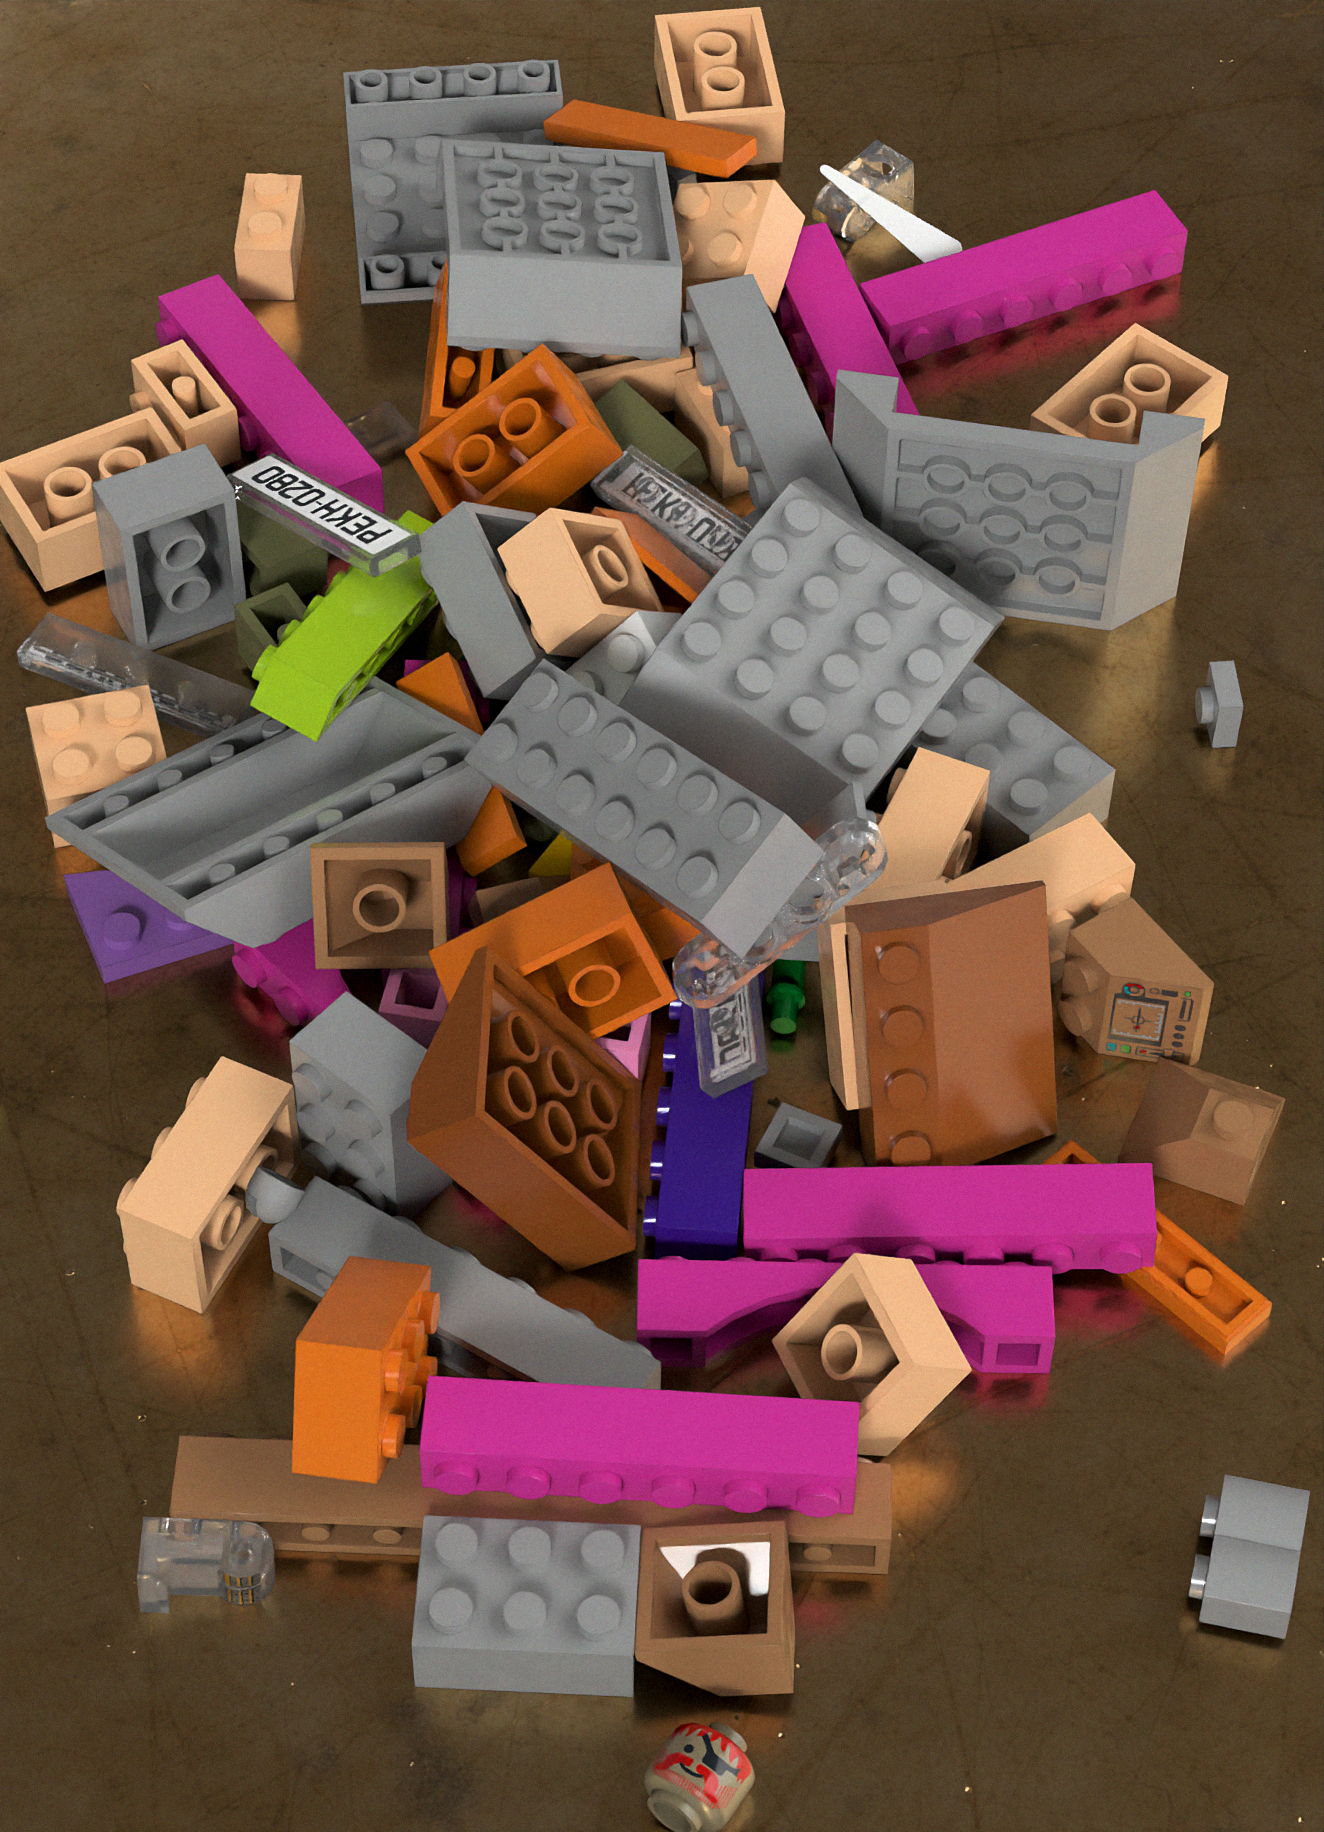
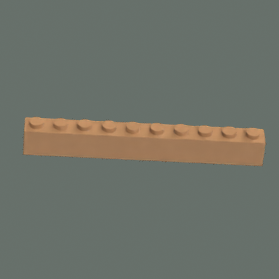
[169,1432,892,1574]

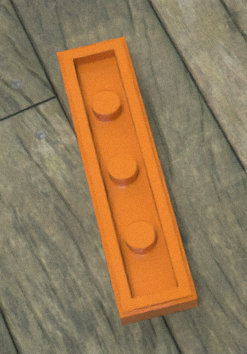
[543,99,757,179]
[396,652,527,877]
[1041,1139,1272,1355]

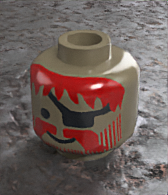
[644,1722,755,1832]

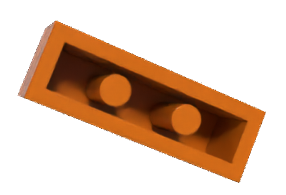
[418,258,495,440]

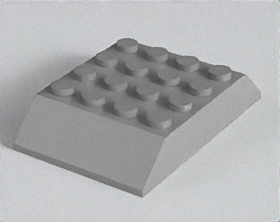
[617,476,1005,827]
[45,676,492,949]

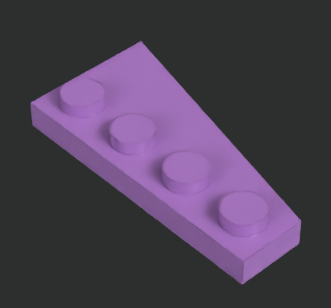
[64,870,233,984]

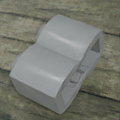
[1188,1474,1310,1639]

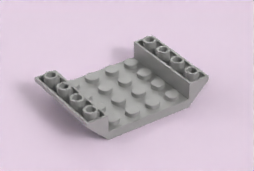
[343,59,566,306]
[435,139,682,361]
[832,369,1205,631]

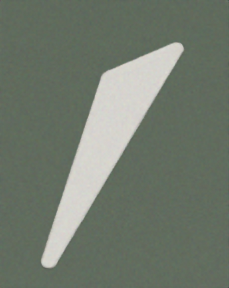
[820,165,962,263]

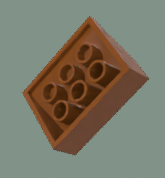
[844,881,1058,1167]
[406,946,642,1273]

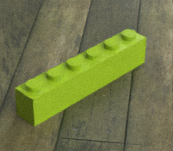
[250,510,439,742]

